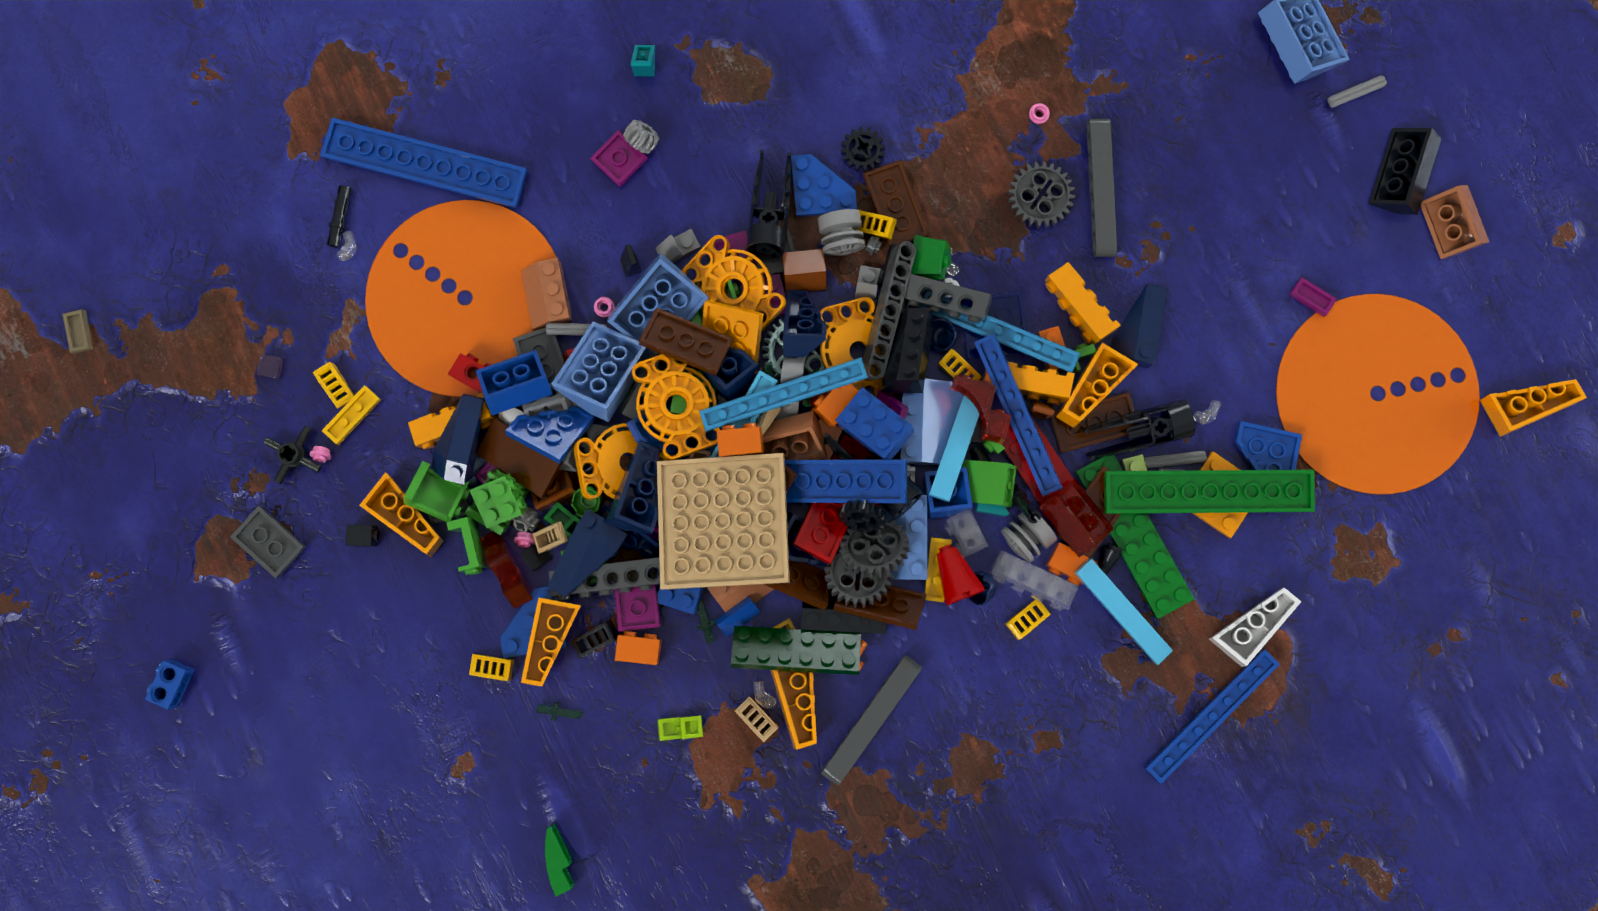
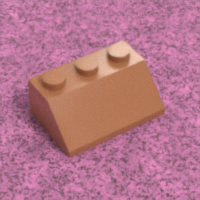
[1421,185,1489,259]
[521,258,573,330]
[763,411,827,460]
[707,584,774,612]

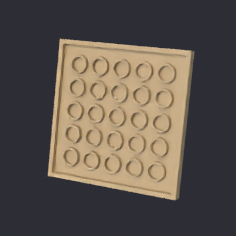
[657,453,790,590]

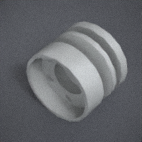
[817,209,866,256]
[1001,512,1058,563]

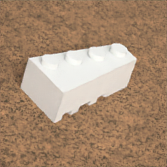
[1209,588,1301,667]

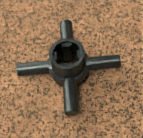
[264,426,322,484]

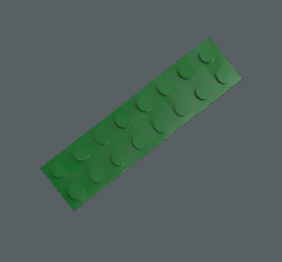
[1075,455,1194,619]

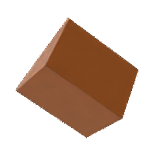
[782,249,827,294]
[530,470,577,511]

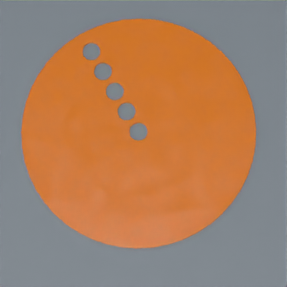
[365,200,557,397]
[1276,294,1480,494]

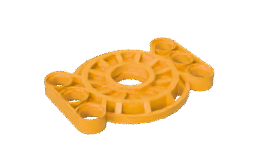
[682,235,786,331]
[820,297,895,397]
[632,354,720,460]
[574,423,678,500]

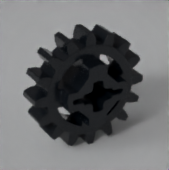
[841,127,885,172]
[839,500,887,533]

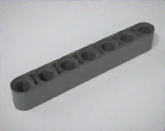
[1087,118,1117,257]
[863,241,916,381]
[820,654,922,786]

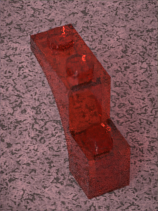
[950,375,1011,444]
[480,531,533,609]

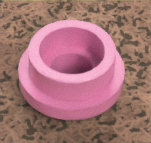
[1029,103,1050,124]
[594,297,615,318]
[310,446,331,463]
[514,532,535,548]

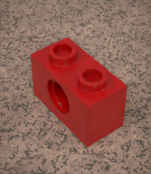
[448,353,490,394]

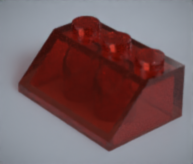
[1040,479,1114,557]

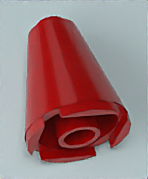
[936,544,985,606]

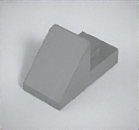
[655,229,701,263]
[854,265,881,309]

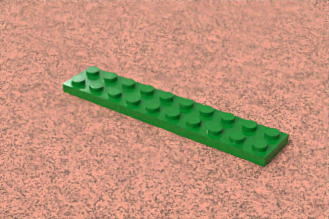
[1104,470,1315,514]

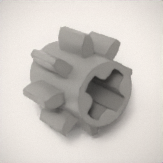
[512,507,540,532]

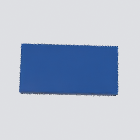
[715,596,761,637]

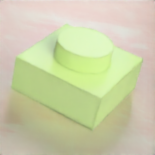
[1121,454,1147,471]

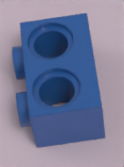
[145,659,195,710]

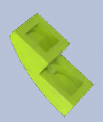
[657,715,703,741]

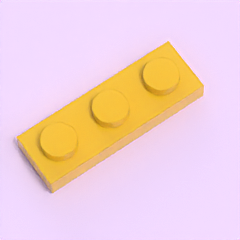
[322,385,381,445]
[924,537,952,602]

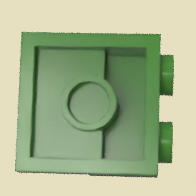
[470,473,527,528]

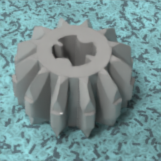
[623,120,659,154]

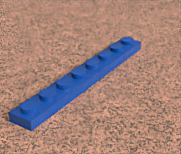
[974,333,1063,497]
[1144,649,1280,784]

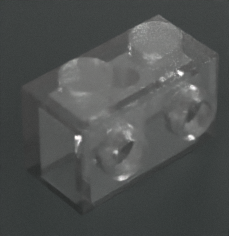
[944,509,988,558]

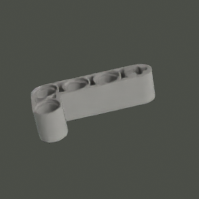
[776,356,806,420]

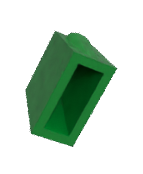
[911,235,951,281]

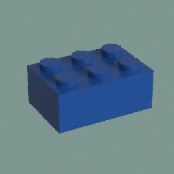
[476,350,552,415]
[835,387,914,460]

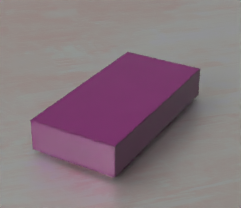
[1289,277,1337,317]

